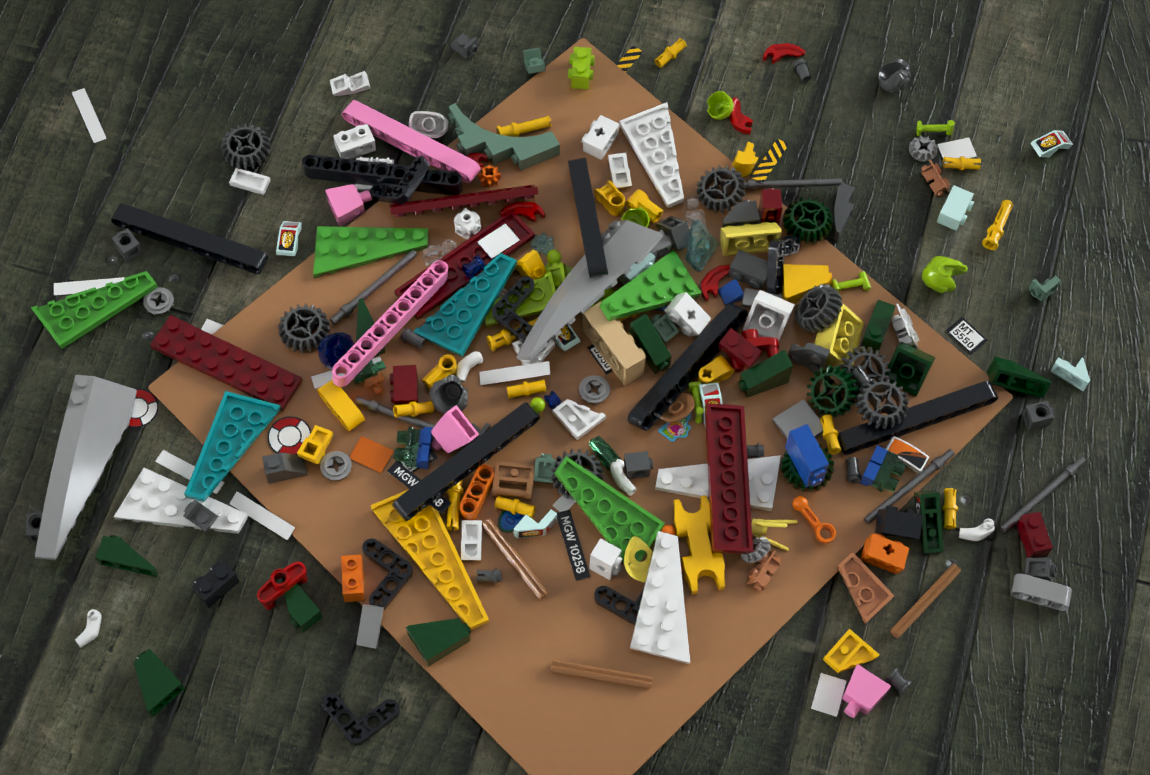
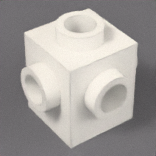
[454,208,481,240]

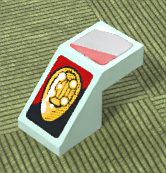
[1030,130,1073,158]
[276,221,302,256]
[553,324,581,351]
[699,383,722,428]
[513,509,557,539]

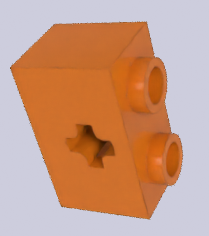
[860,533,909,575]
[341,554,365,602]

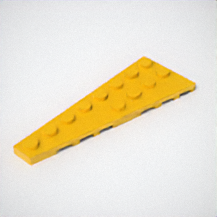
[371,489,489,630]

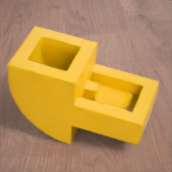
[731,142,759,177]
[297,425,333,464]

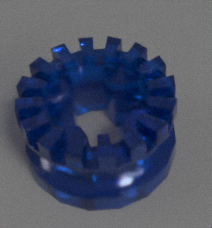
[544,391,561,410]

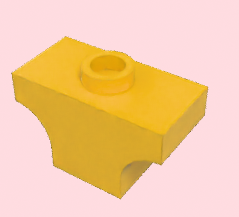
[516,250,546,280]

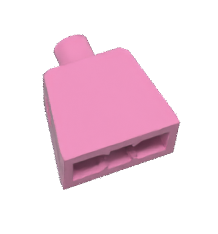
[325,184,372,227]
[431,405,479,453]
[842,664,891,718]

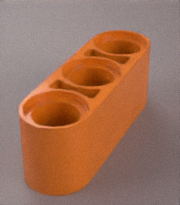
[459,464,494,520]

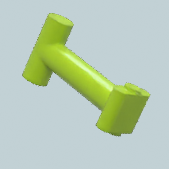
[916,120,955,136]
[830,271,871,293]
[688,382,704,424]

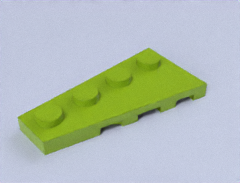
[485,271,556,327]

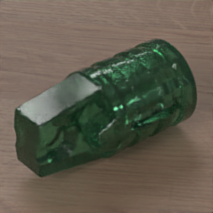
[353,360,386,385]
[589,436,622,471]

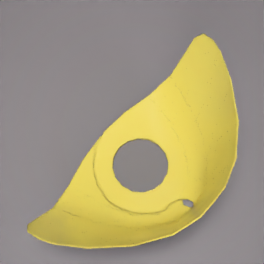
[624,536,652,582]

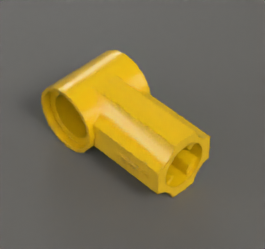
[625,189,663,223]
[422,355,457,390]

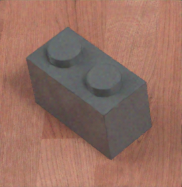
[728,250,768,290]

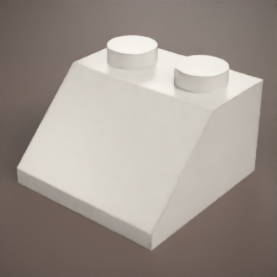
[743,290,795,342]

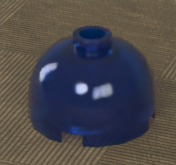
[318,332,356,370]

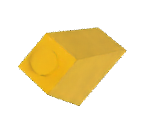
[782,264,832,304]

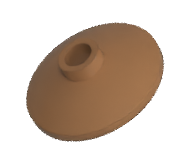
[660,393,695,423]

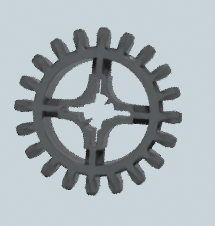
[221,124,271,171]
[696,165,746,213]
[794,284,843,333]
[278,303,330,354]
[839,346,890,395]
[856,377,909,429]
[551,449,603,501]

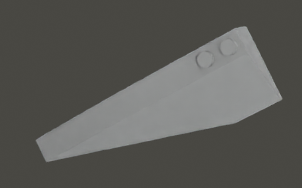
[516,220,663,360]
[35,375,137,560]

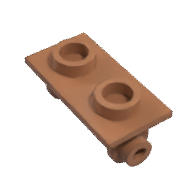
[921,159,951,198]
[745,550,781,592]

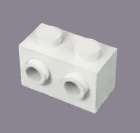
[333,124,376,159]

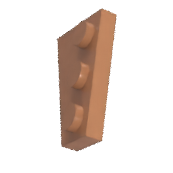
[837,552,894,624]

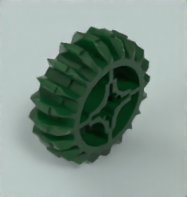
[783,197,833,244]
[806,365,859,418]
[781,443,834,492]

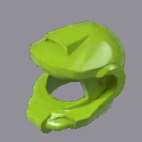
[922,256,968,294]

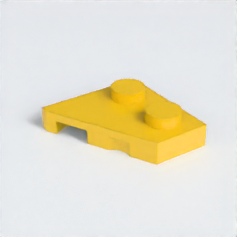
[823,629,880,673]

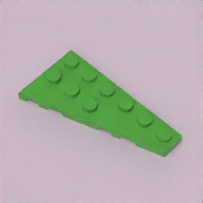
[313,226,429,278]
[600,250,701,321]
[31,271,158,349]
[554,456,665,565]

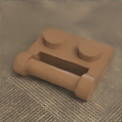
[492,461,535,500]

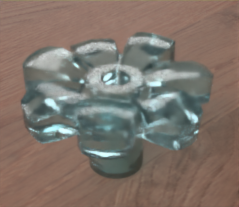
[531,233,554,254]

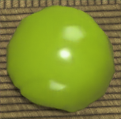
[707,91,734,120]
[621,207,650,228]

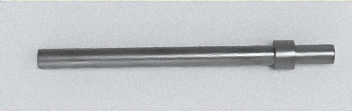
[744,178,842,190]
[330,250,417,325]
[355,396,435,429]
[864,449,955,524]
[999,456,1086,533]

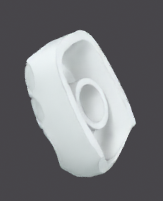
[409,111,449,138]

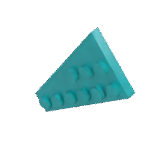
[413,253,518,357]
[184,391,281,502]

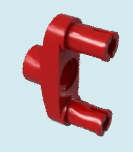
[727,329,780,372]
[257,562,307,610]

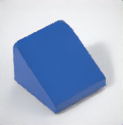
[718,279,744,306]

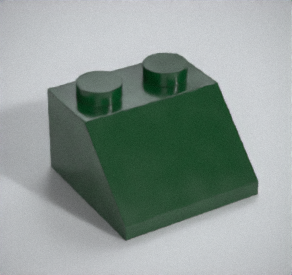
[883,342,936,396]

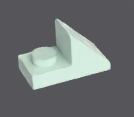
[1050,357,1090,391]

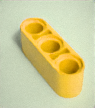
[317,380,365,431]

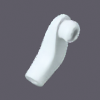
[456,351,483,383]
[610,459,636,496]
[958,518,995,541]
[75,609,102,648]

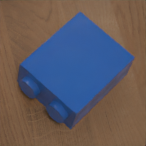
[785,424,829,487]

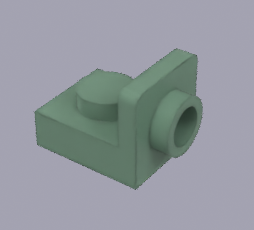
[523,48,546,74]
[1028,276,1061,302]
[650,313,680,343]
[534,454,556,483]

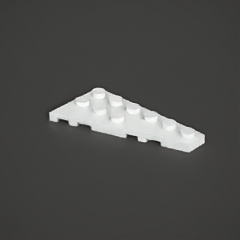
[619,102,684,208]
[655,455,781,511]
[114,468,248,534]
[630,531,690,664]

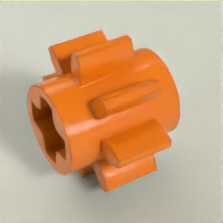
[478,164,501,188]

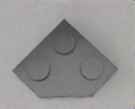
[788,343,830,372]

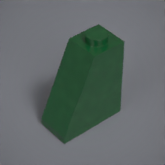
[629,314,672,374]
[738,350,793,398]
[406,618,471,667]
[134,649,185,717]

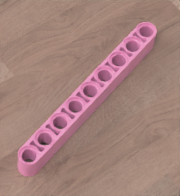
[341,100,481,183]
[332,260,448,387]

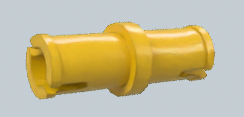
[654,38,687,68]
[942,156,981,171]
[507,379,547,399]
[393,401,434,418]
[820,415,841,454]
[942,488,958,529]
[495,496,536,518]

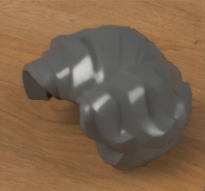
[878,59,911,93]
[430,374,469,414]

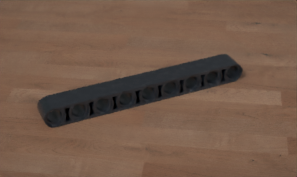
[302,155,463,195]
[568,157,608,278]
[111,204,269,274]
[628,304,748,431]
[837,381,998,455]
[392,402,540,521]

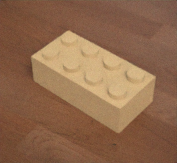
[582,301,646,386]

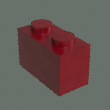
[758,188,782,226]
[719,328,762,370]
[390,365,418,405]
[1016,512,1053,558]

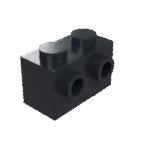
[875,506,923,539]
[192,560,239,609]

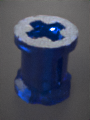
[461,255,486,279]

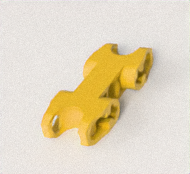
[673,495,725,595]

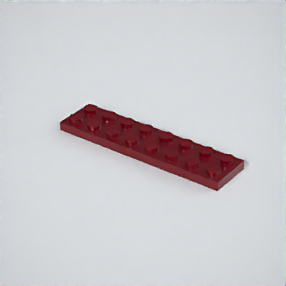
[389,184,538,217]
[394,209,535,320]
[150,315,303,411]
[705,403,753,554]

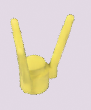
[752,518,798,551]

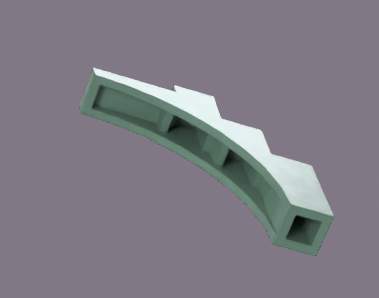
[447,104,560,170]

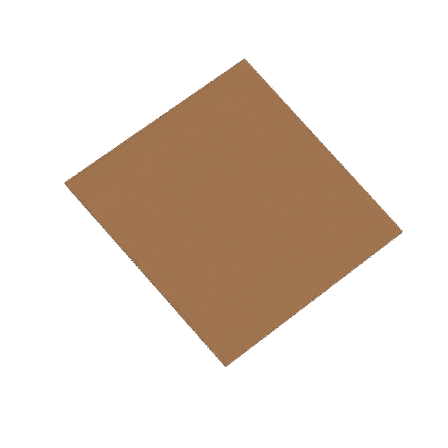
[148,38,1013,775]

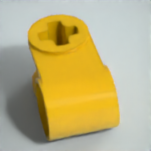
[593,180,625,216]
[697,355,734,384]

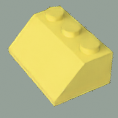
[719,222,781,256]
[814,304,864,369]

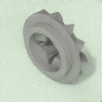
[909,136,938,162]
[143,287,174,315]
[579,375,610,404]
[320,451,352,481]
[741,536,771,563]

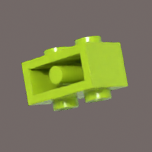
[568,47,595,90]

